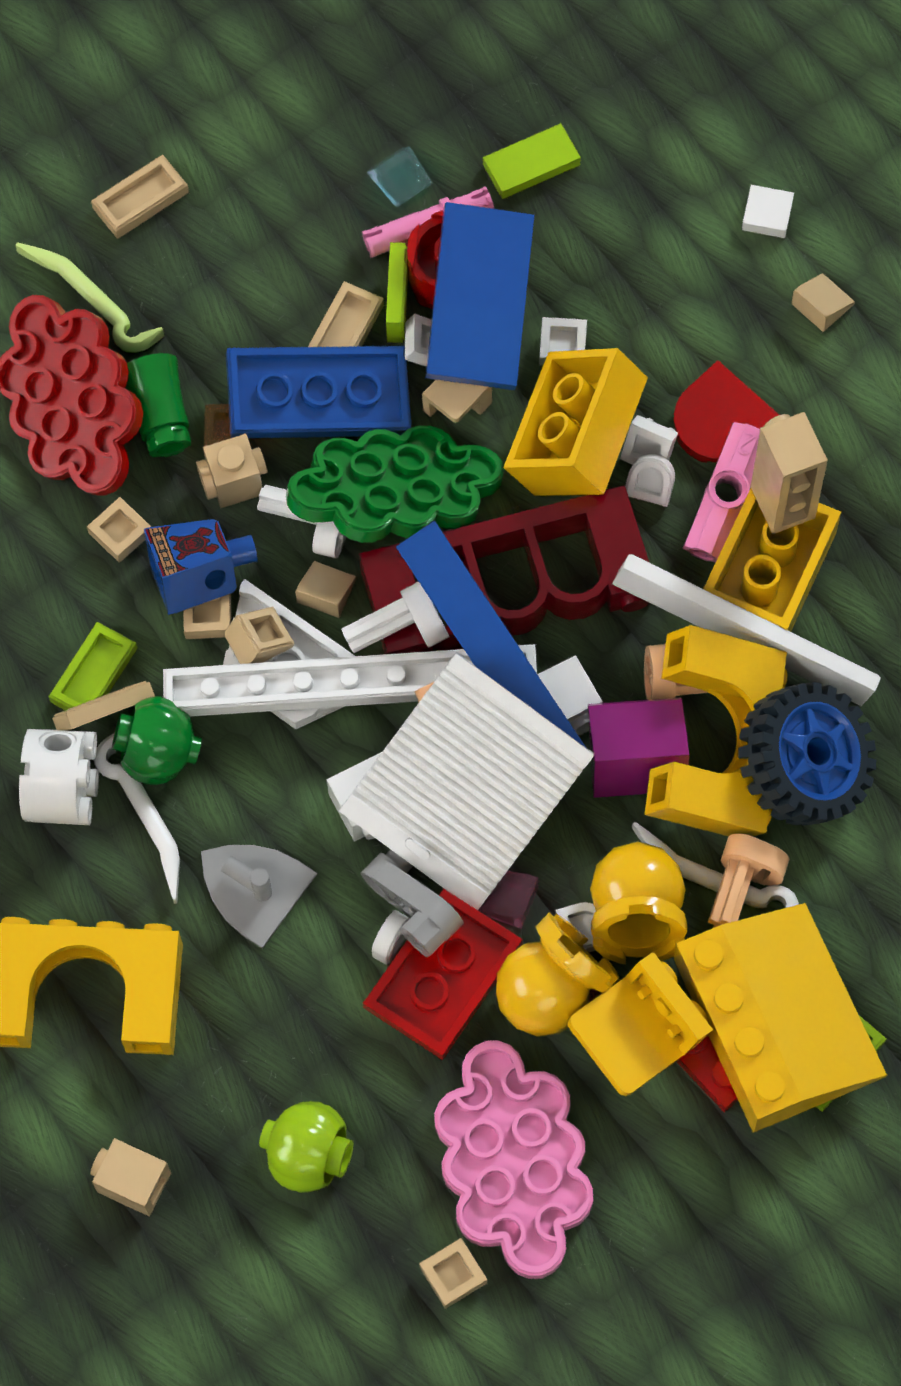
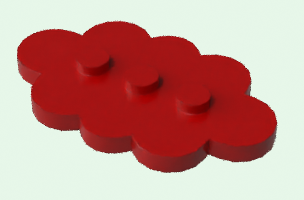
[0,295,143,496]

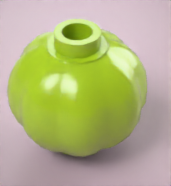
[259,1101,353,1193]

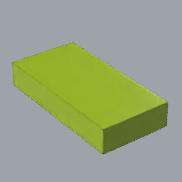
[483,123,581,199]
[386,242,408,343]
[49,622,138,723]

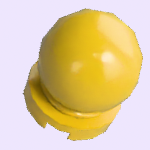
[590,841,687,964]
[496,912,619,1037]

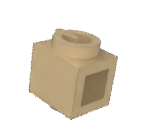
[196,434,268,508]

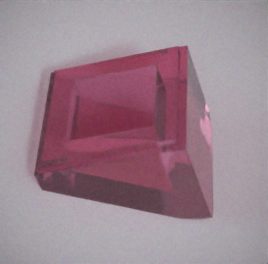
[478,871,539,929]

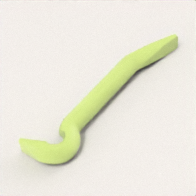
[15,243,164,353]

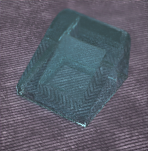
[367,146,432,207]

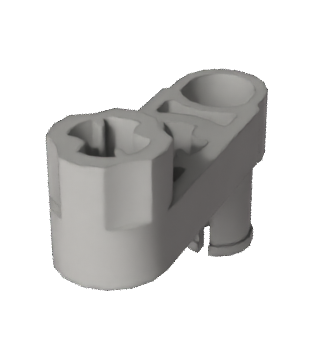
[361,838,464,958]

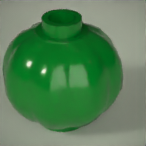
[112,696,202,785]

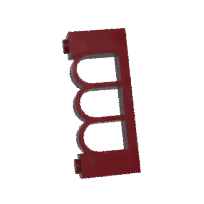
[359,485,649,654]

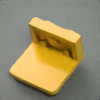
[568,952,713,1096]

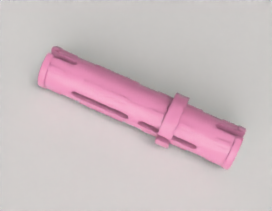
[362,186,495,258]

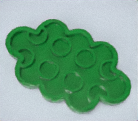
[286,426,504,543]

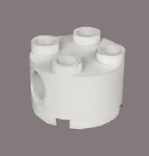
[19,729,99,825]

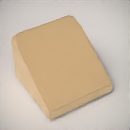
[791,273,855,332]
[295,561,356,618]
[224,607,295,664]

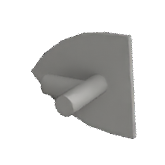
[201,845,317,949]

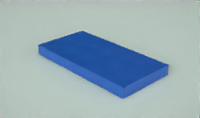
[425,202,534,390]
[226,346,411,438]

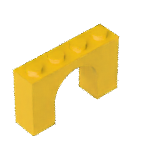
[645,625,788,837]
[0,917,183,1055]

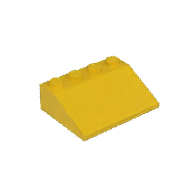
[674,903,887,1133]

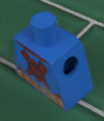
[144,519,258,615]

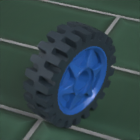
[738,682,877,826]

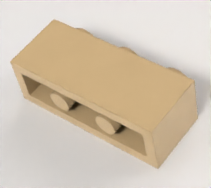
[751,412,828,534]

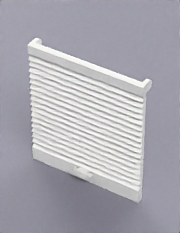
[339,652,594,910]

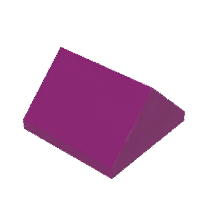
[588,698,689,798]

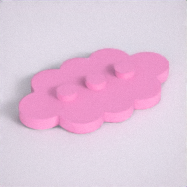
[434,1040,593,1279]

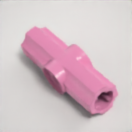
[683,422,760,563]

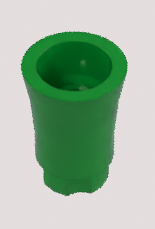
[125,353,191,457]

